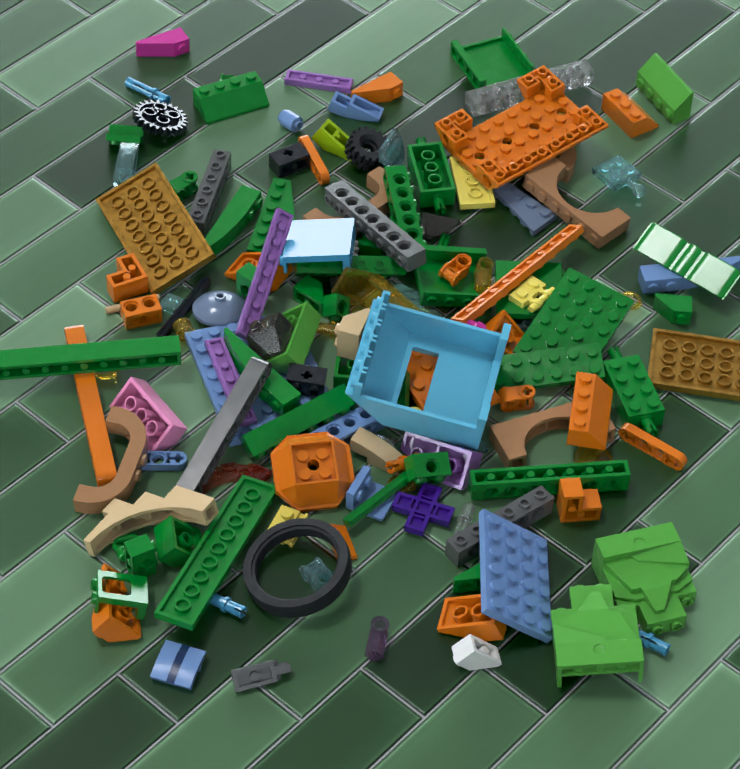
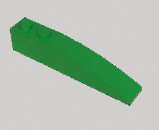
[205,185,263,256]
[223,327,301,415]

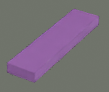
[284,69,354,94]

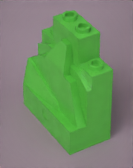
[591,522,697,636]
[551,583,644,687]

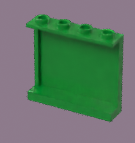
[450,27,535,94]
[414,244,493,309]
[494,260,565,319]

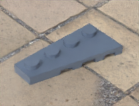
[492,182,557,236]

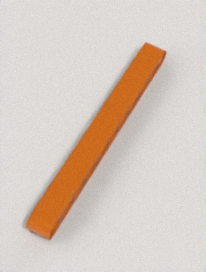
[64,325,117,487]

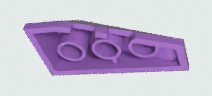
[400,431,483,490]

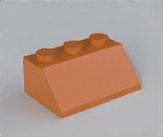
[601,88,659,138]

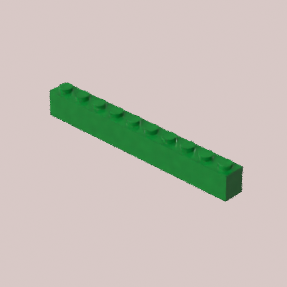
[0,335,181,380]

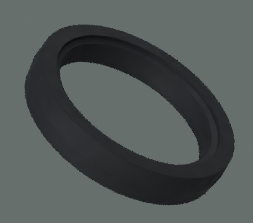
[243,518,352,618]

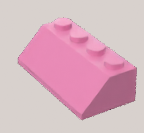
[109,377,188,451]

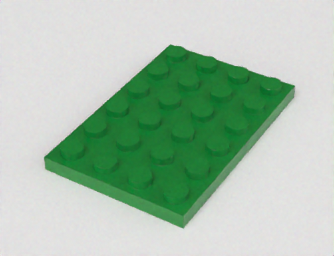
[513,267,634,387]

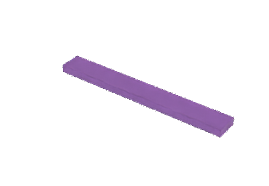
[235,207,294,343]

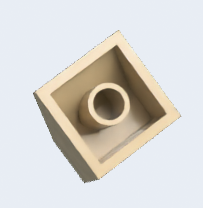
[334,308,370,361]

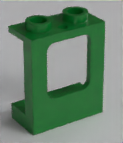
[90,570,148,620]

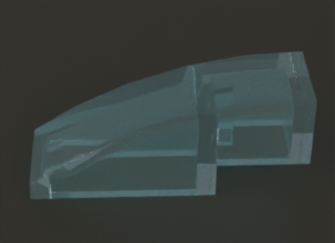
[113,142,139,187]

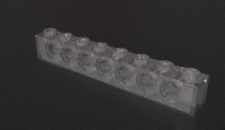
[464,59,594,117]

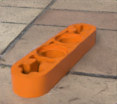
[298,135,330,185]
[618,423,688,471]

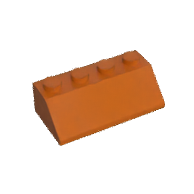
[566,372,613,450]

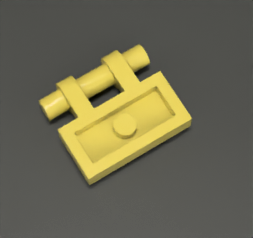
[508,275,555,313]

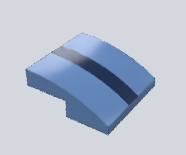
[150,640,207,690]

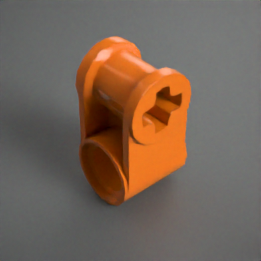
[438,254,472,287]
[497,385,535,412]

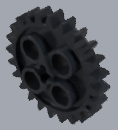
[132,100,188,137]

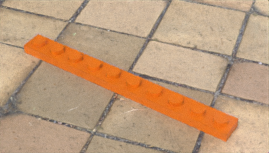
[450,224,584,324]

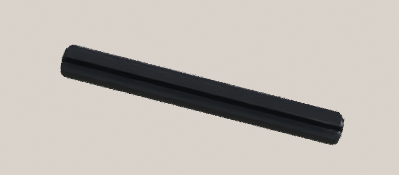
[156,277,211,337]

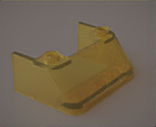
[331,267,422,312]

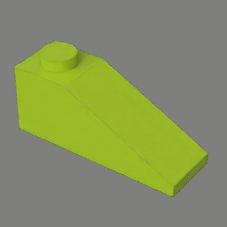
[311,118,352,161]

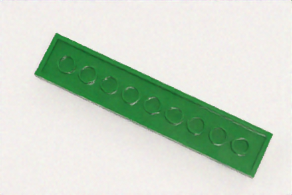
[154,474,277,631]

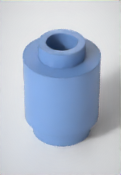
[278,110,303,133]

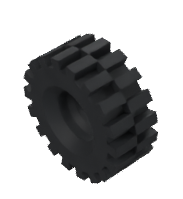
[345,126,391,172]

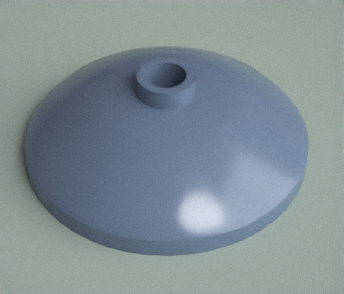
[192,290,245,327]

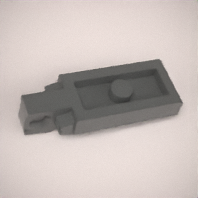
[230,659,291,692]

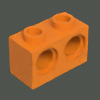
[120,294,163,330]

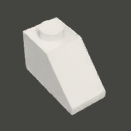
[452,634,502,671]

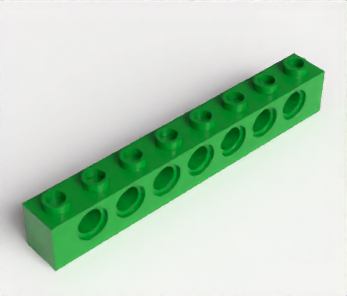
[468,460,631,501]

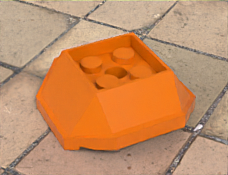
[270,432,355,513]

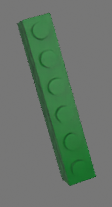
[239,383,355,459]

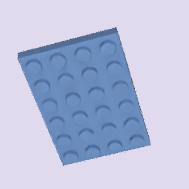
[479,509,552,643]

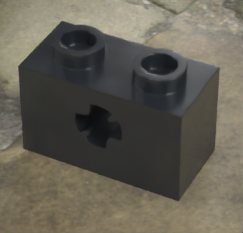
[269,142,310,178]
[286,363,328,397]

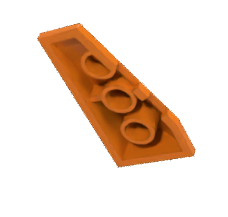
[92,563,142,642]

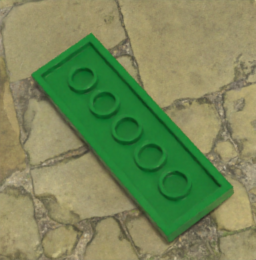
[494,343,605,393]

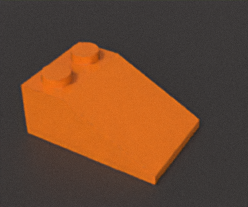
[224,252,293,292]
[437,594,507,642]

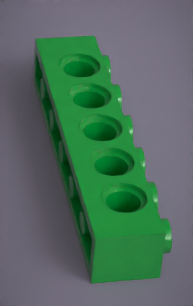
[383,165,426,245]
[294,255,406,278]

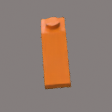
[351,71,403,103]

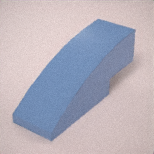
[327,91,384,122]

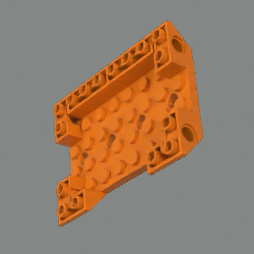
[434,65,609,189]

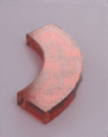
[202,462,272,494]

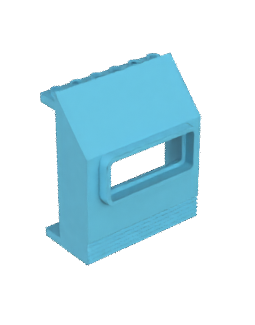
[345,290,512,451]

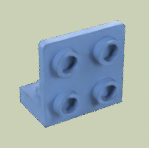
[346,465,397,521]

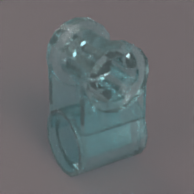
[299,557,333,591]

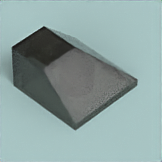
[421,212,462,240]

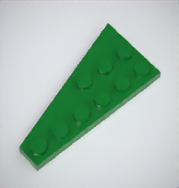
[247,177,295,252]

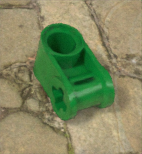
[169,171,198,201]

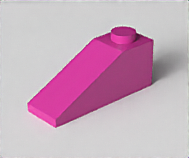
[135,27,190,57]

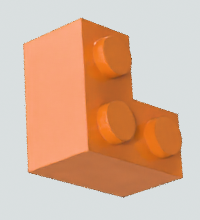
[106,253,149,303]
[556,477,602,523]

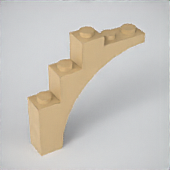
[83,485,219,557]

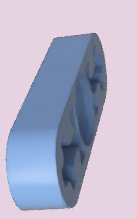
[141,451,187,471]

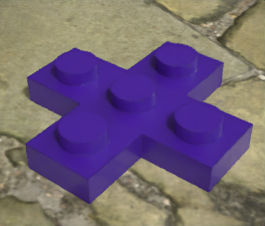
[391,483,455,537]

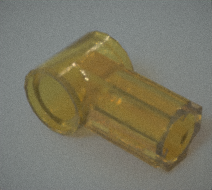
[474,257,494,294]

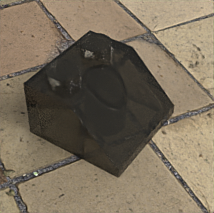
[246,312,294,360]

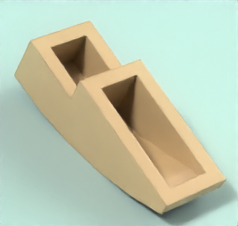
[350,427,404,476]

